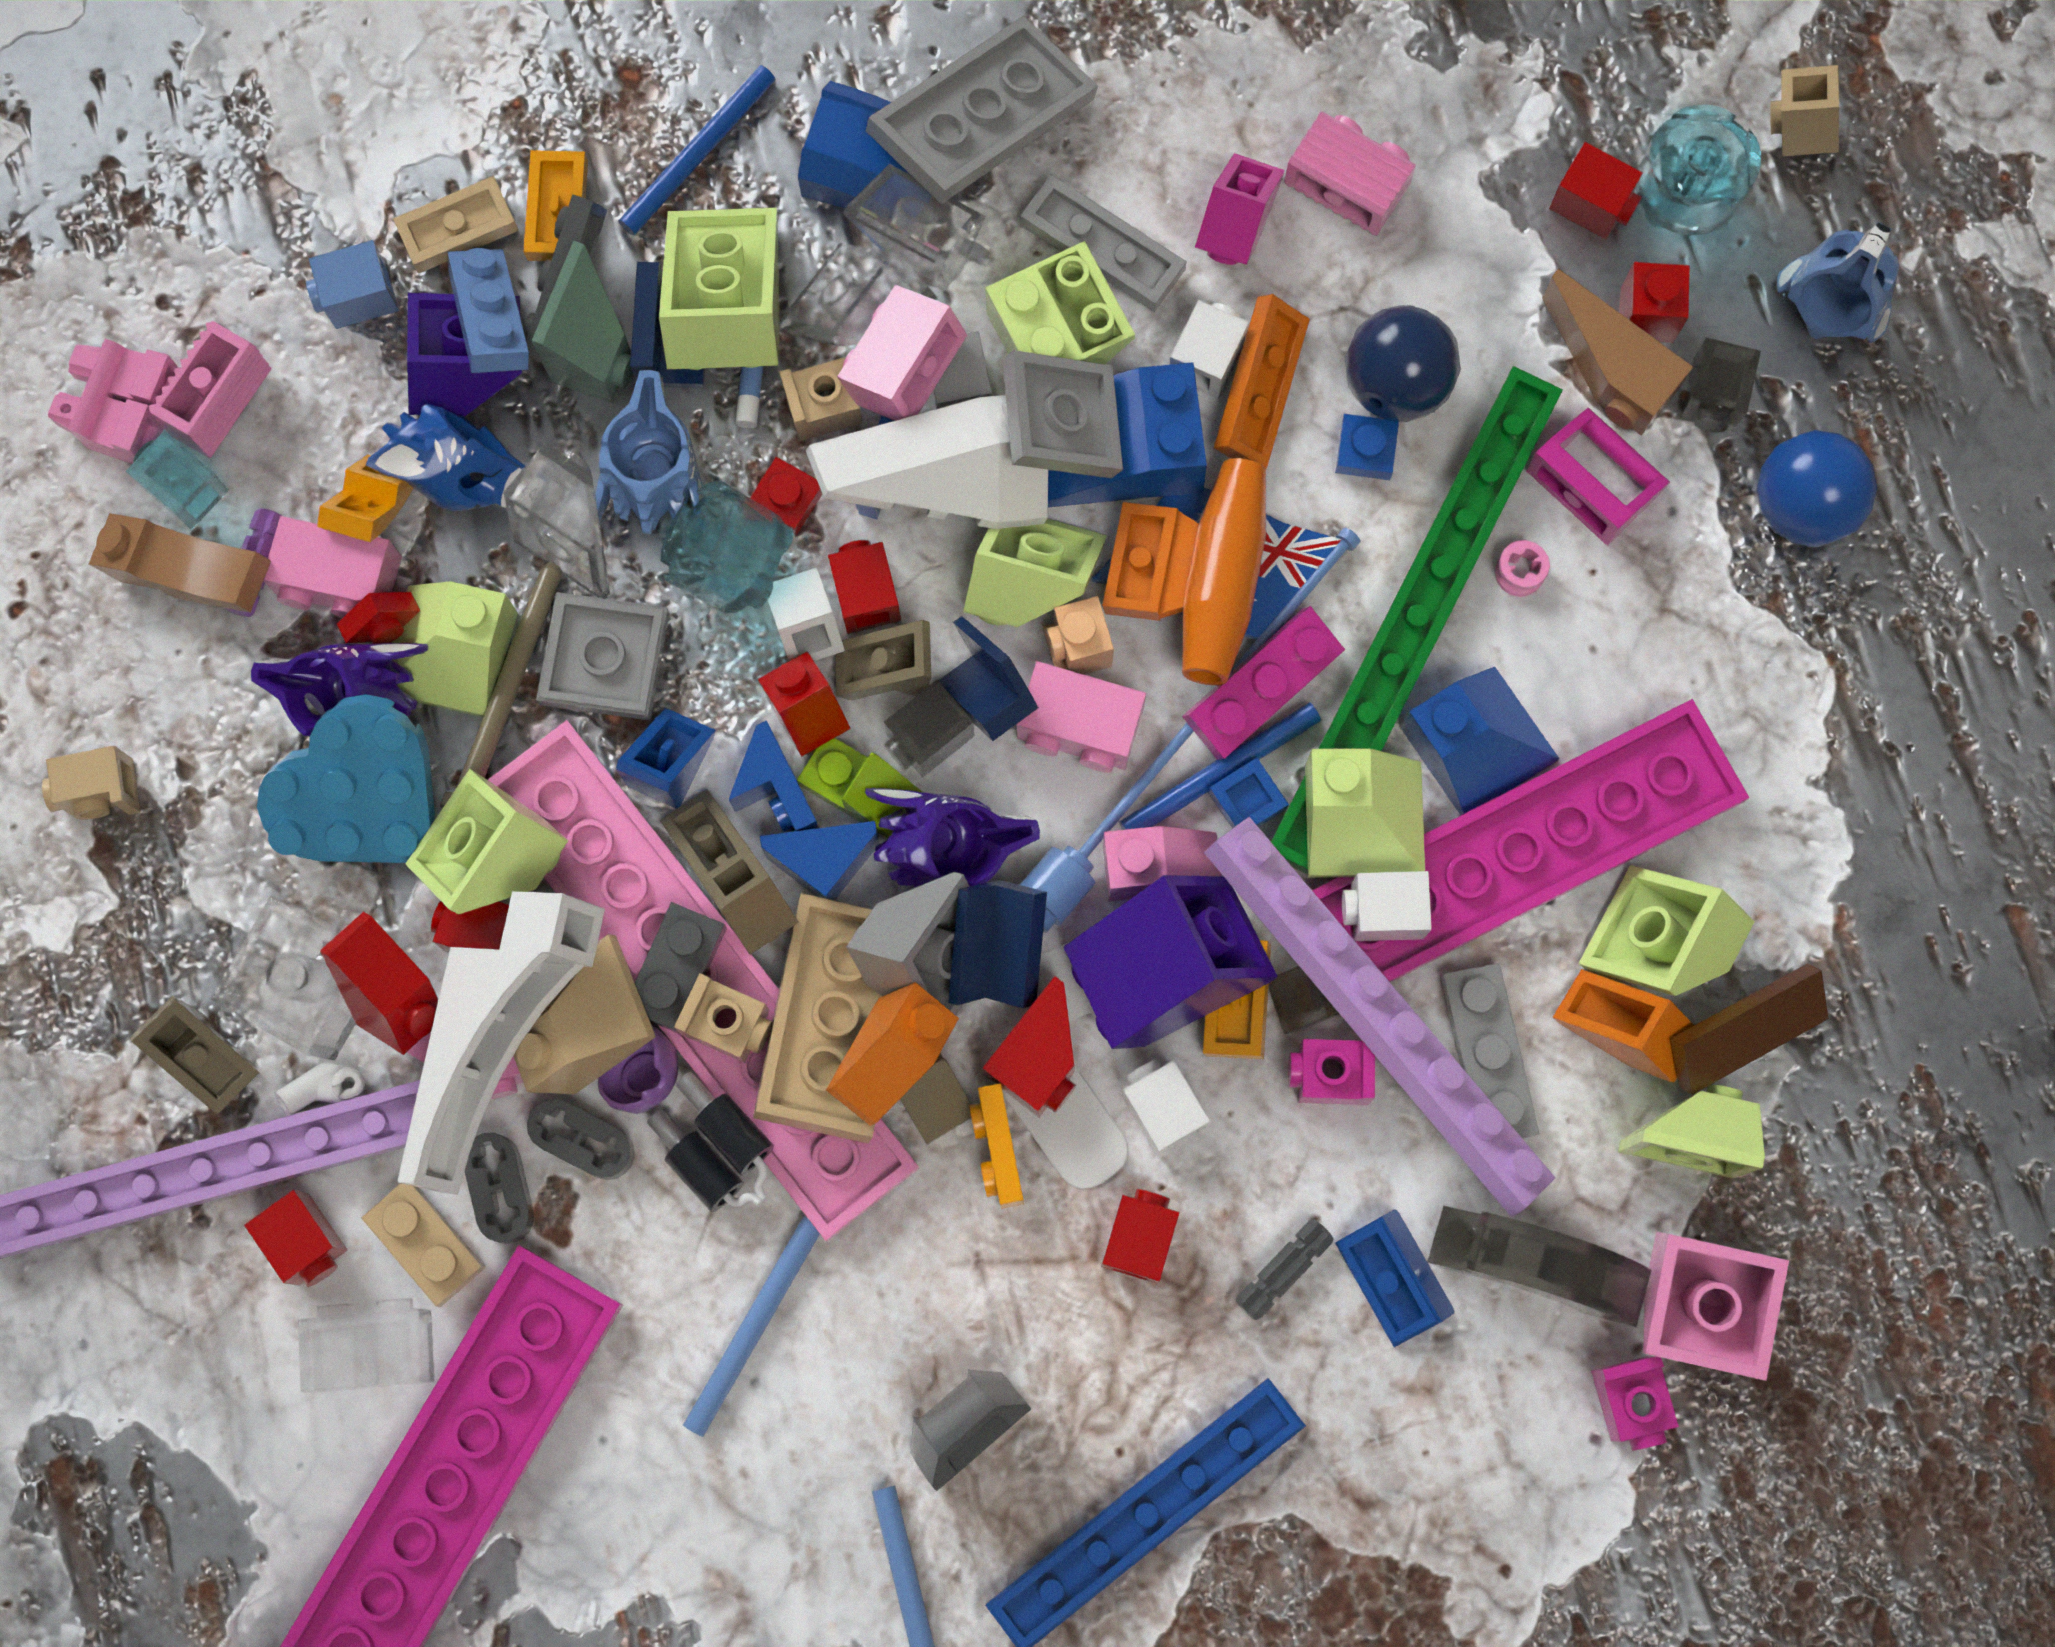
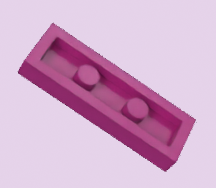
[1182,606,1345,760]

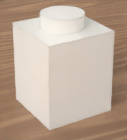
[1170,300,1249,399]
[763,567,845,661]
[1342,871,1431,941]
[1122,1059,1210,1156]

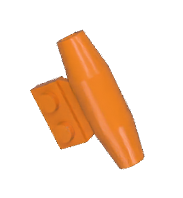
[1102,458,1266,685]

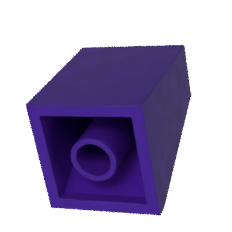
[1063,875,1278,1049]

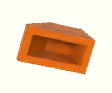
[1552,969,1694,1083]
[826,982,959,1126]

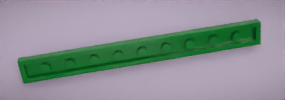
[1271,366,1563,879]

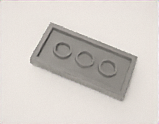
[866,16,1098,204]

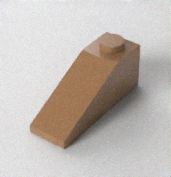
[1542,268,1693,436]

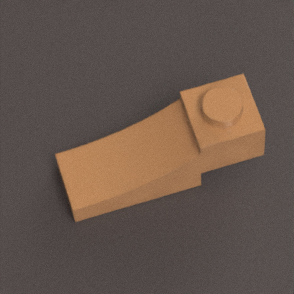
[88,513,271,613]

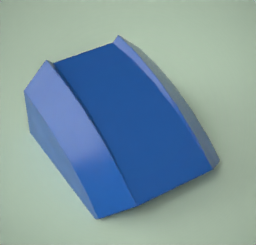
[798,81,932,225]

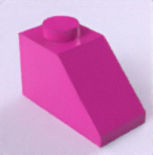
[1195,153,1285,265]

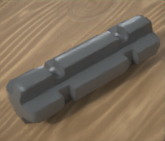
[1236,1219,1334,1320]

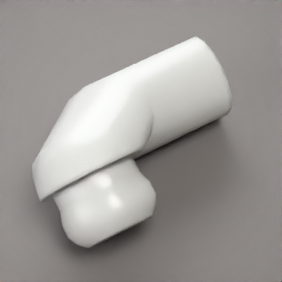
[274,1063,365,1116]

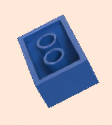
[1048,362,1207,508]

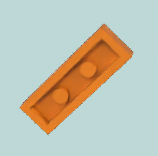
[1213,294,1310,469]

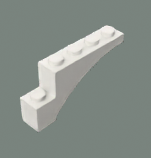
[397,891,605,1195]

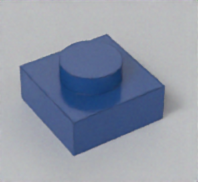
[1335,414,1399,481]
[1208,758,1289,829]

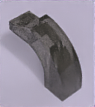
[1427,1205,1652,1327]

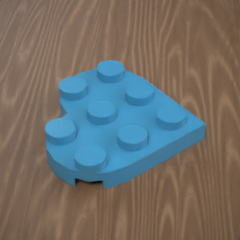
[257,694,435,863]

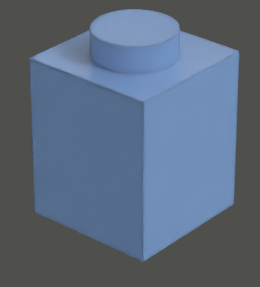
[306,240,399,329]

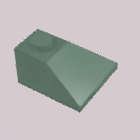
[532,240,633,403]

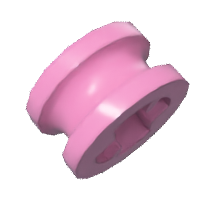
[1495,540,1550,597]

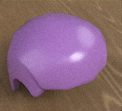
[598,1025,678,1114]

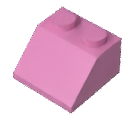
[1643,1231,1789,1381]

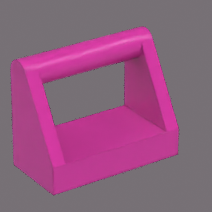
[1526,407,1670,546]

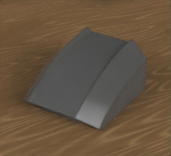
[910,1369,1032,1491]

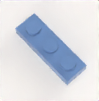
[448,248,529,373]

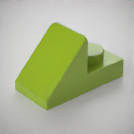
[797,738,924,838]

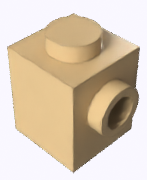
[1770,65,1839,156]

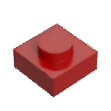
[747,457,823,536]
[337,592,420,644]

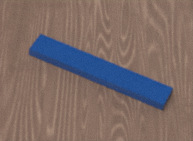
[985,1378,1306,1647]

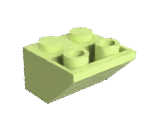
[985,241,1135,364]

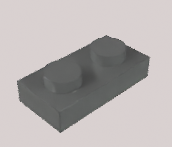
[635,902,727,1034]

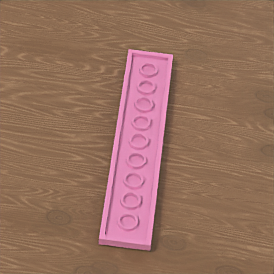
[488,720,920,1242]

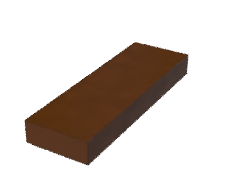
[1670,963,1829,1095]

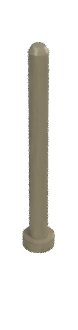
[440,562,562,808]

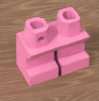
[48,339,179,469]

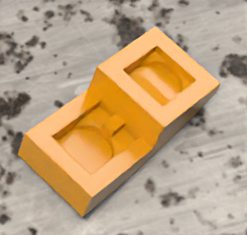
[317,454,413,543]

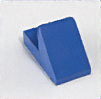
[729,720,819,832]

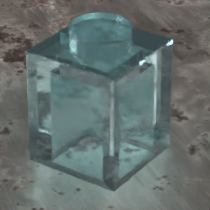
[126,431,229,530]

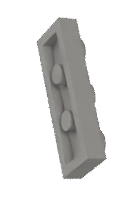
[1020,174,1187,312]
[1440,963,1540,1138]

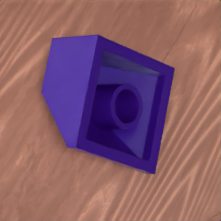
[407,293,522,416]

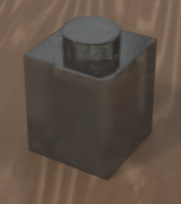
[1680,337,1761,433]
[884,680,975,778]

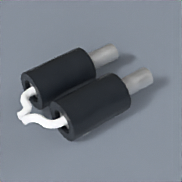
[647,1072,774,1213]

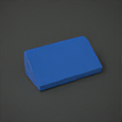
[1335,1209,1455,1347]

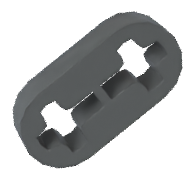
[527,1098,635,1180]
[464,1132,534,1244]

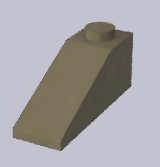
[660,789,799,955]

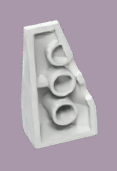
[806,395,1048,529]

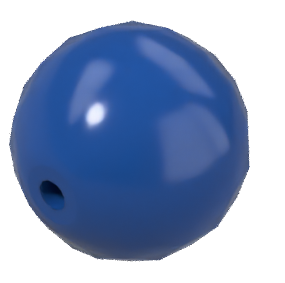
[1756,430,1877,548]

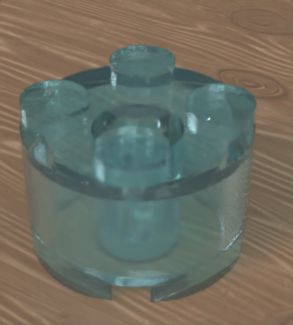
[1636,105,1761,235]
[660,481,794,614]

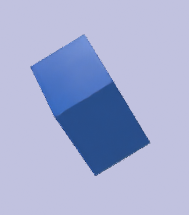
[616,708,716,809]
[760,821,880,901]

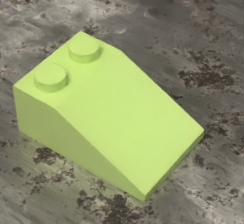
[659,207,780,370]

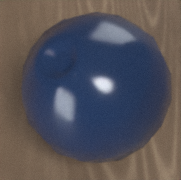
[1345,305,1461,422]

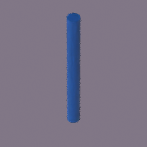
[618,65,776,236]
[1119,702,1321,830]

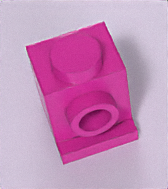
[1288,1039,1375,1105]
[1591,1356,1679,1451]

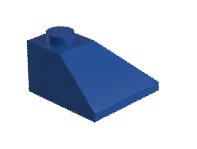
[1401,666,1560,815]

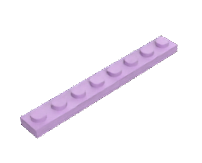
[1204,817,1555,1218]
[0,1080,420,1259]

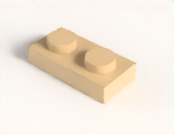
[393,175,519,274]
[361,1183,486,1307]

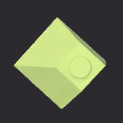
[963,518,1107,627]
[392,581,518,717]
[1305,749,1425,878]
[406,769,568,914]
[1578,865,1755,996]
[1618,1085,1765,1178]

